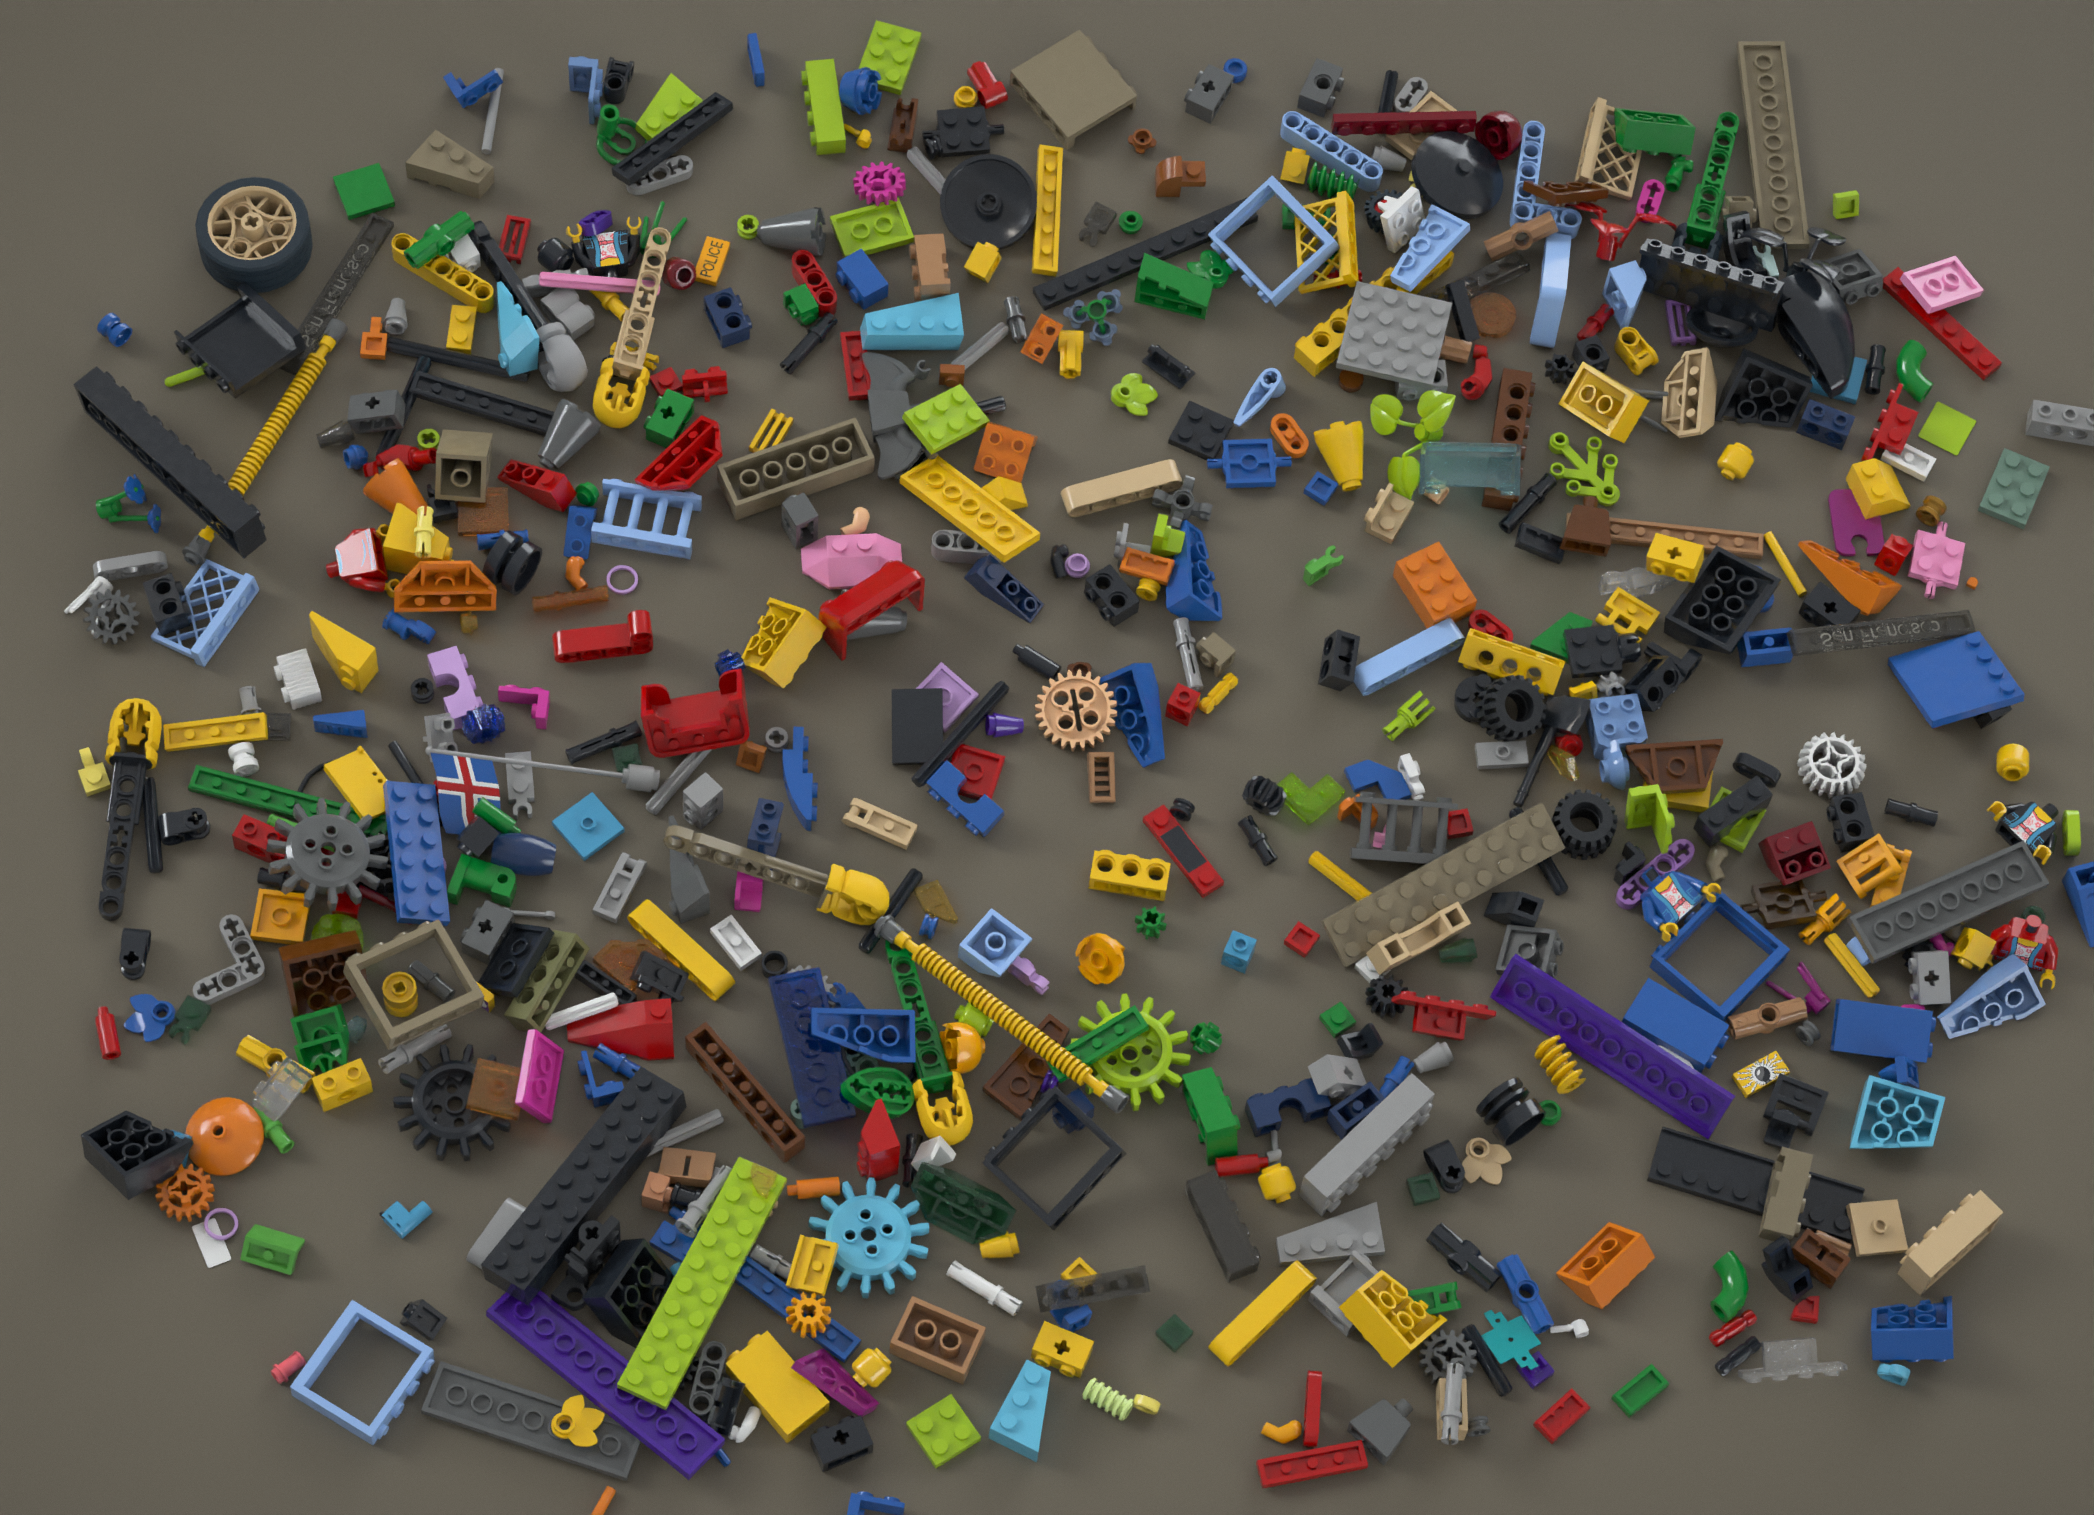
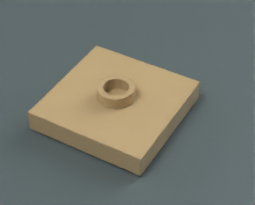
[1846,1199,1908,1257]

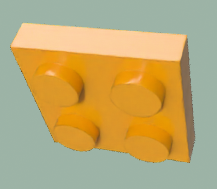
[250,888,310,945]

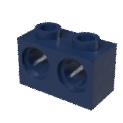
[704,287,752,348]
[1796,399,1855,450]

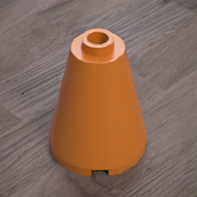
[363,458,429,516]

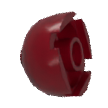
[1475,111,1523,160]

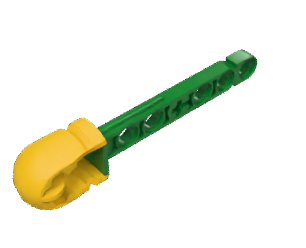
[885,941,973,1146]

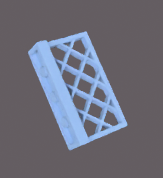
[150,559,260,667]

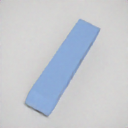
[1280,111,1383,192]
[1354,618,1466,696]

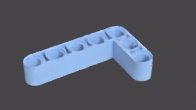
[1509,121,1582,239]
[1530,233,1571,348]

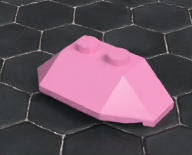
[801,533,902,590]

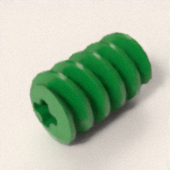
[1307,162,1360,200]

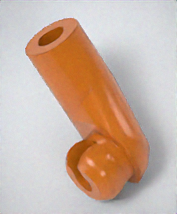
[565,556,588,593]

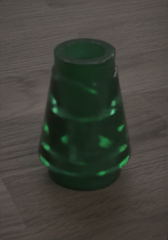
[1438,937,1478,963]

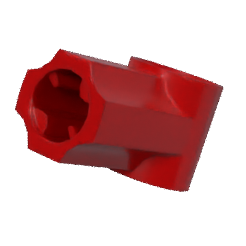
[967,61,1008,109]

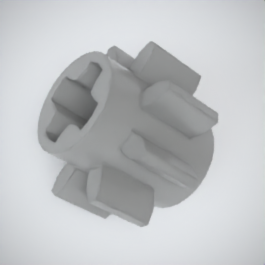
[1595,671,1626,698]

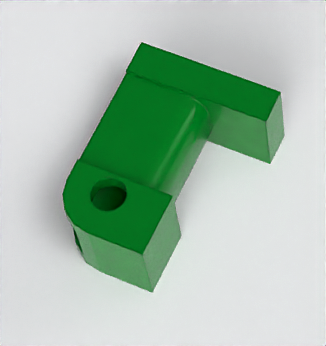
[447,854,517,907]

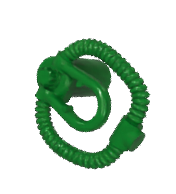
[596,105,648,165]

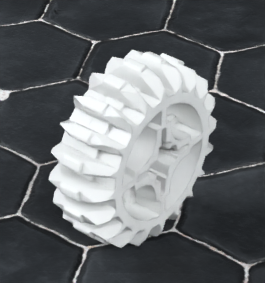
[1797,732,1866,799]

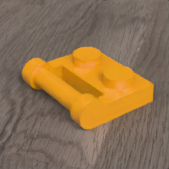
[1836,833,1904,899]

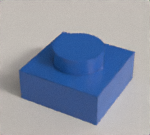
[1303,471,1338,506]

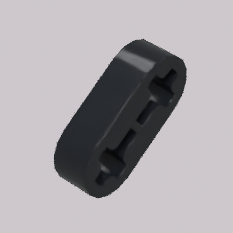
[1733,752,1781,788]

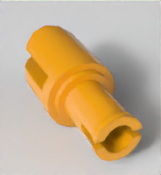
[1798,893,1851,945]

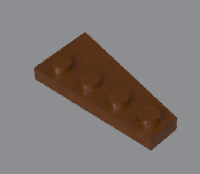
[982,1013,1069,1121]

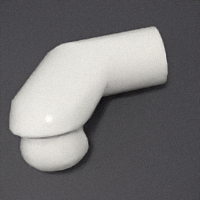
[728,1406,761,1443]

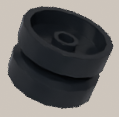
[482,530,542,596]

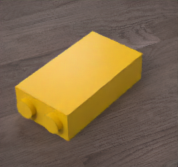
[725,1331,829,1443]

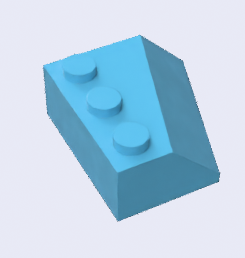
[1849,1075,1946,1149]

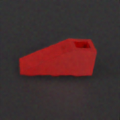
[497,459,577,512]

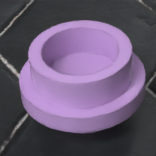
[1065,553,1090,578]

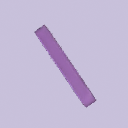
[1615,839,1695,910]

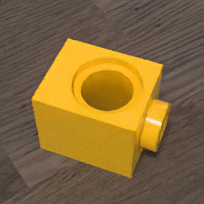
[964,242,1002,283]
[1951,927,1996,970]

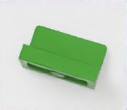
[240,1224,305,1275]

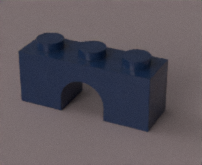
[1244,1078,1331,1137]

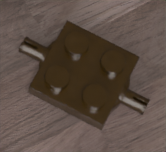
[1740,879,1827,930]

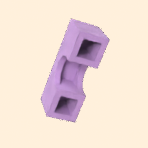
[427,646,485,730]

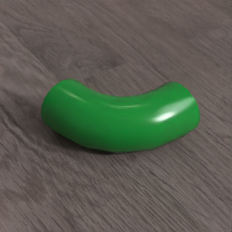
[1896,340,1934,403]
[1710,1250,1749,1323]

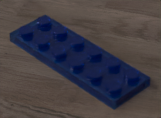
[768,967,856,1128]

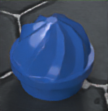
[343,445,368,470]

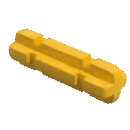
[1198,673,1238,714]

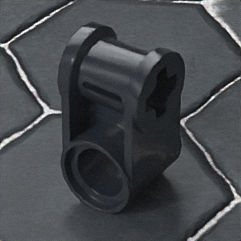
[604,57,634,104]
[158,808,210,846]
[119,928,151,980]
[1423,1140,1465,1193]

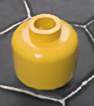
[1717,442,1754,481]
[1996,744,2029,781]
[1258,1163,1296,1204]
[852,1347,892,1388]

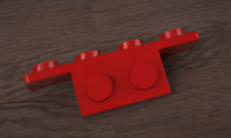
[1861,383,1919,461]
[1392,991,1496,1041]

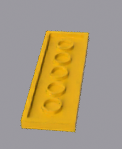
[900,456,1040,563]

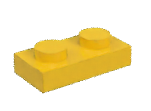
[446,305,477,354]

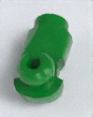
[1665,156,1694,192]

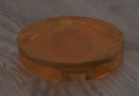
[1470,293,1516,338]

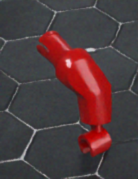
[1461,344,1493,400]
[363,445,437,477]

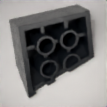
[1714,348,1813,428]
[81,1110,193,1200]
[582,1238,673,1348]

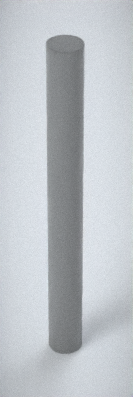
[481,68,504,154]

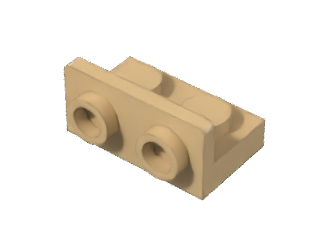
[1364,483,1414,544]

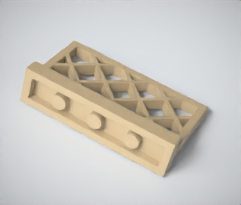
[1574,97,1642,201]

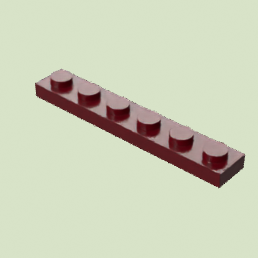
[1331,111,1477,136]

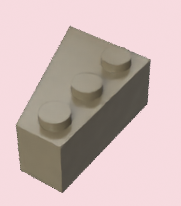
[405,129,495,199]
[1758,1147,1813,1243]

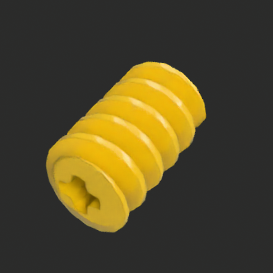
[1534,1035,1586,1094]

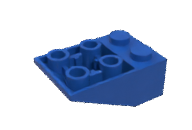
[2062,861,2094,948]

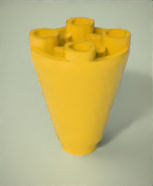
[1313,421,1364,492]

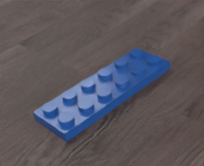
[383,781,450,926]

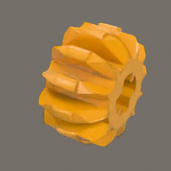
[786,1292,831,1339]

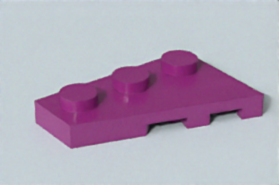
[791,1348,879,1417]

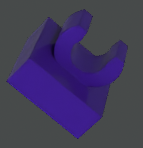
[1516,1351,1555,1389]

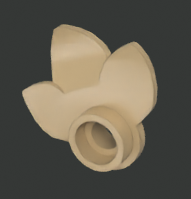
[1462,1138,1512,1185]

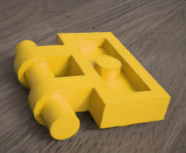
[1595,587,1660,643]

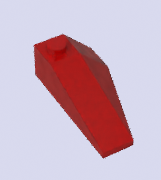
[567,998,674,1061]

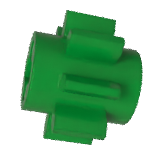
[1135,906,1167,940]
[1190,1022,1222,1055]

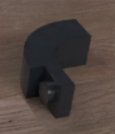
[1722,211,1768,276]

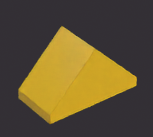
[982,476,1028,510]

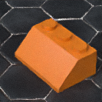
[1556,1222,1655,1309]

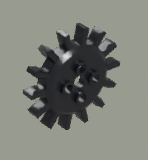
[393,1044,517,1161]

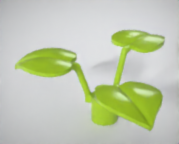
[1370,390,1456,500]

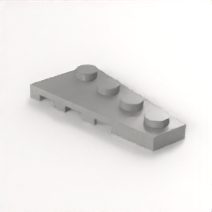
[1276,1202,1385,1266]

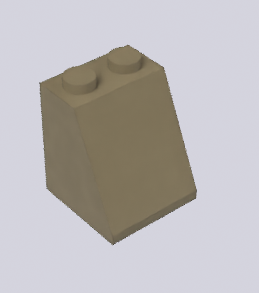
[435,429,493,503]

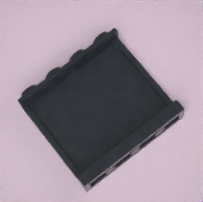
[174,282,307,399]

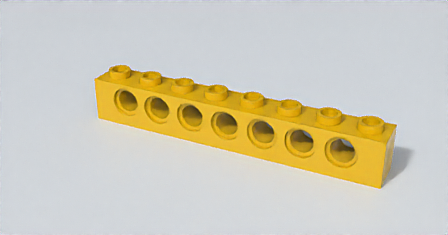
[1294,251,1454,377]

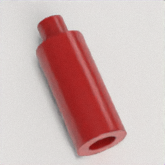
[95,1006,121,1060]
[1215,1154,1269,1177]

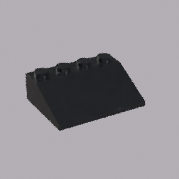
[1663,545,1781,654]

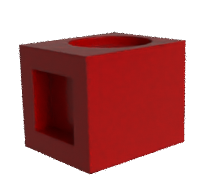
[1165,683,1201,727]

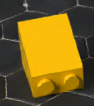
[383,503,454,574]

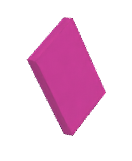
[515,1029,564,1123]

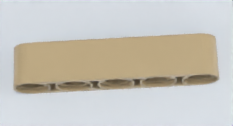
[1060,459,1183,517]

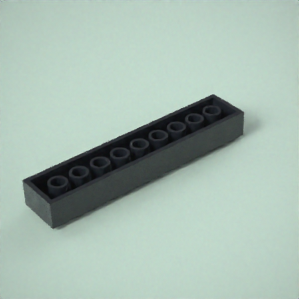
[74,366,267,559]
[481,1067,687,1305]

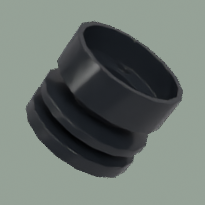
[1476,1077,1547,1147]

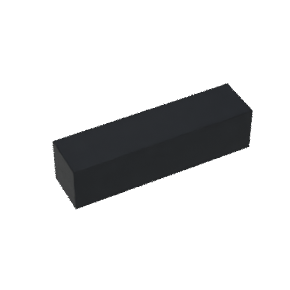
[1445,280,1480,342]
[575,959,637,1005]

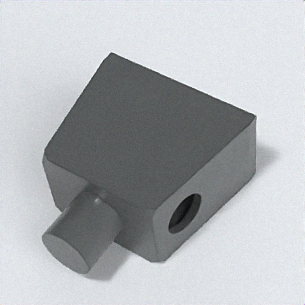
[1347,1398,1413,1466]

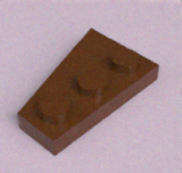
[1523,181,1609,207]

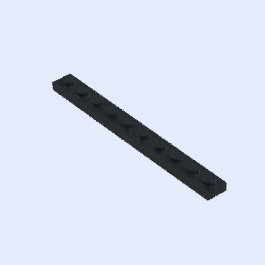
[1033,198,1258,311]

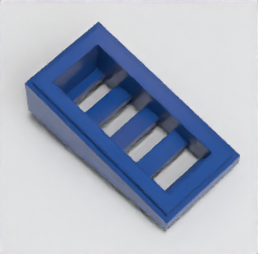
[313,710,368,738]

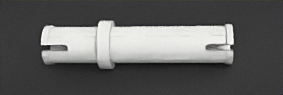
[946,1260,1023,1317]

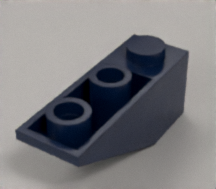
[964,554,1044,623]

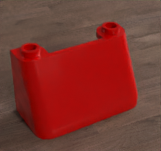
[641,668,750,758]

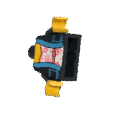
[566,216,642,278]
[1987,801,2059,865]

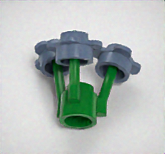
[1063,289,1123,346]

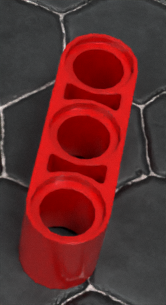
[792,250,837,318]

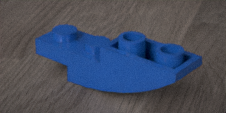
[782,727,818,831]

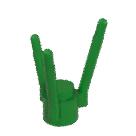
[640,201,687,258]

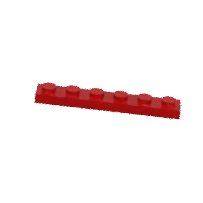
[1883,267,2002,381]

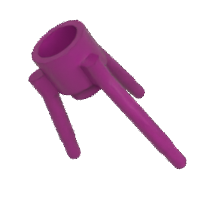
[1766,962,1831,1015]

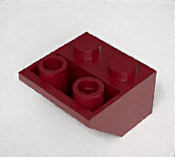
[1758,821,1831,886]

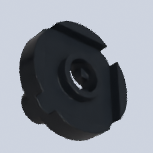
[1454,674,1494,725]

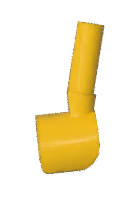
[844,123,872,149]

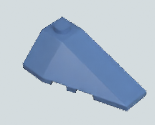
[1937,954,2046,1039]

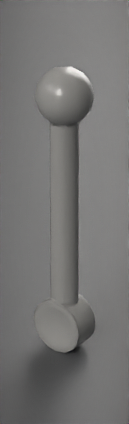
[504,907,555,920]

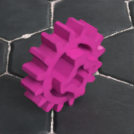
[853,161,906,206]

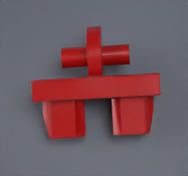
[682,366,728,403]

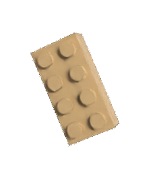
[1897,1190,2003,1296]

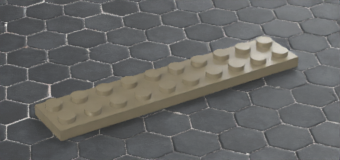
[1736,41,1810,249]
[1321,803,1565,967]

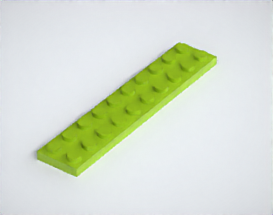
[617,1157,787,1410]

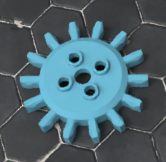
[809,1177,929,1299]

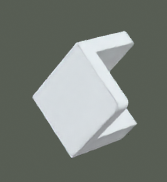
[911,1136,956,1181]

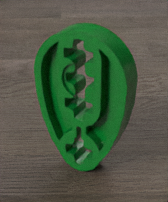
[841,1067,914,1119]

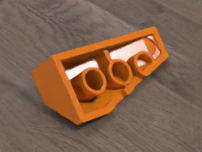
[1798,540,1902,616]

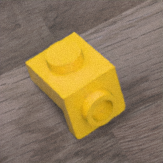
[1280,147,1310,184]

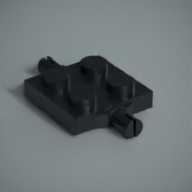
[922,106,1004,158]

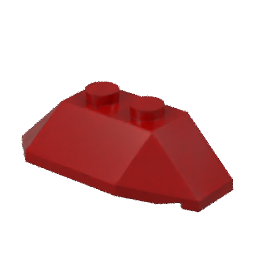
[634,415,723,492]

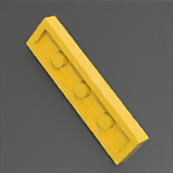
[163,712,268,752]

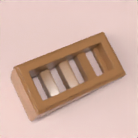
[1087,752,1116,803]

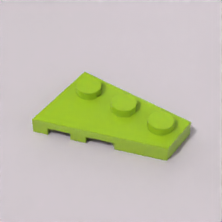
[635,73,703,141]

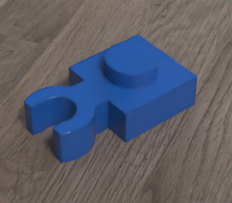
[824,982,866,1009]

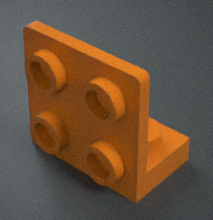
[974,422,1038,483]

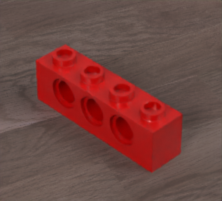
[232,814,335,867]

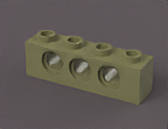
[504,930,590,1033]

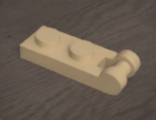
[842,798,918,850]

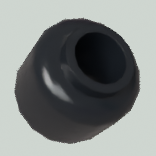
[537,238,574,272]

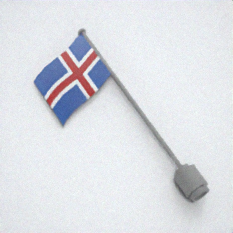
[425,746,660,835]

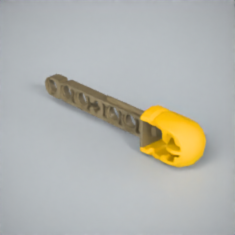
[663,825,889,925]

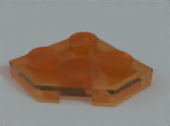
[593,939,667,992]

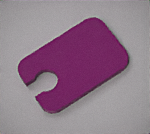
[1828,489,1884,556]

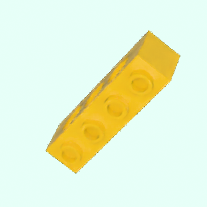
[1458,628,1566,696]

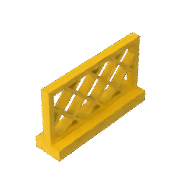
[1294,191,1359,294]

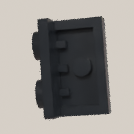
[629,951,689,1004]

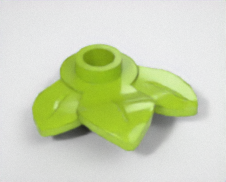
[1111,373,1158,416]

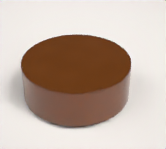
[1339,370,1364,393]

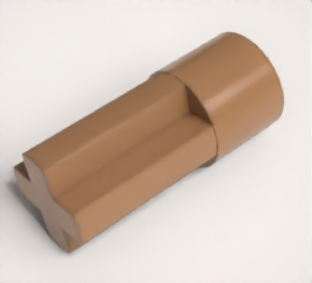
[1816,1230,1852,1256]

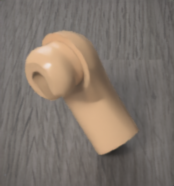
[840,507,870,535]

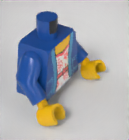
[1640,867,1721,942]

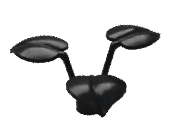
[1740,227,1846,284]

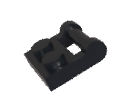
[1763,1073,1829,1137]

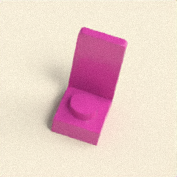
[498,684,550,729]

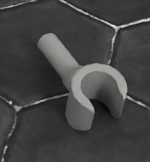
[1265,1130,1282,1166]

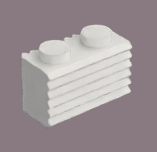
[273,648,322,710]

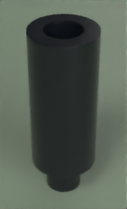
[1012,644,1061,680]

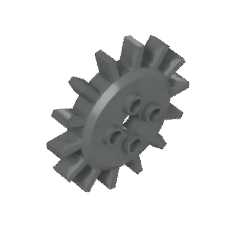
[266,798,388,911]

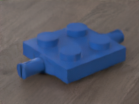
[1207,439,1292,488]

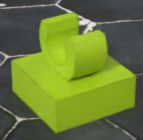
[1833,190,1859,219]

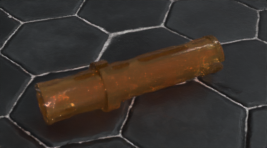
[531,585,609,613]

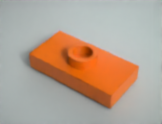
[1119,547,1175,586]

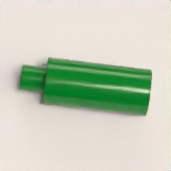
[472,797,521,834]

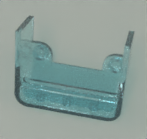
[1419,442,1522,496]

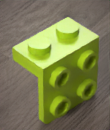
[1624,784,1675,854]

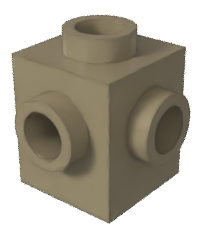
[1720,196,1757,228]

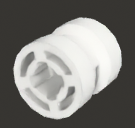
[228,742,259,777]

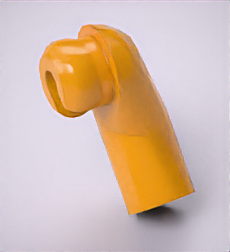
[1261,1420,1302,1444]

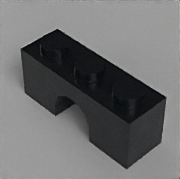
[1693,776,1773,847]

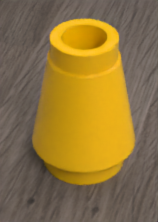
[979,1231,1020,1259]

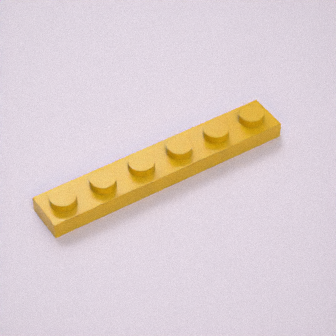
[1032,144,1063,277]

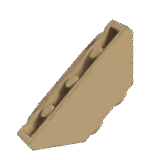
[1661,347,1717,438]

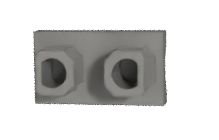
[423,713,458,762]

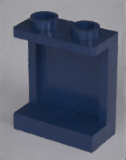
[747,798,784,871]

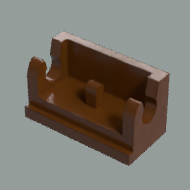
[887,98,919,153]

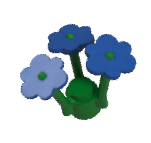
[96,474,161,533]

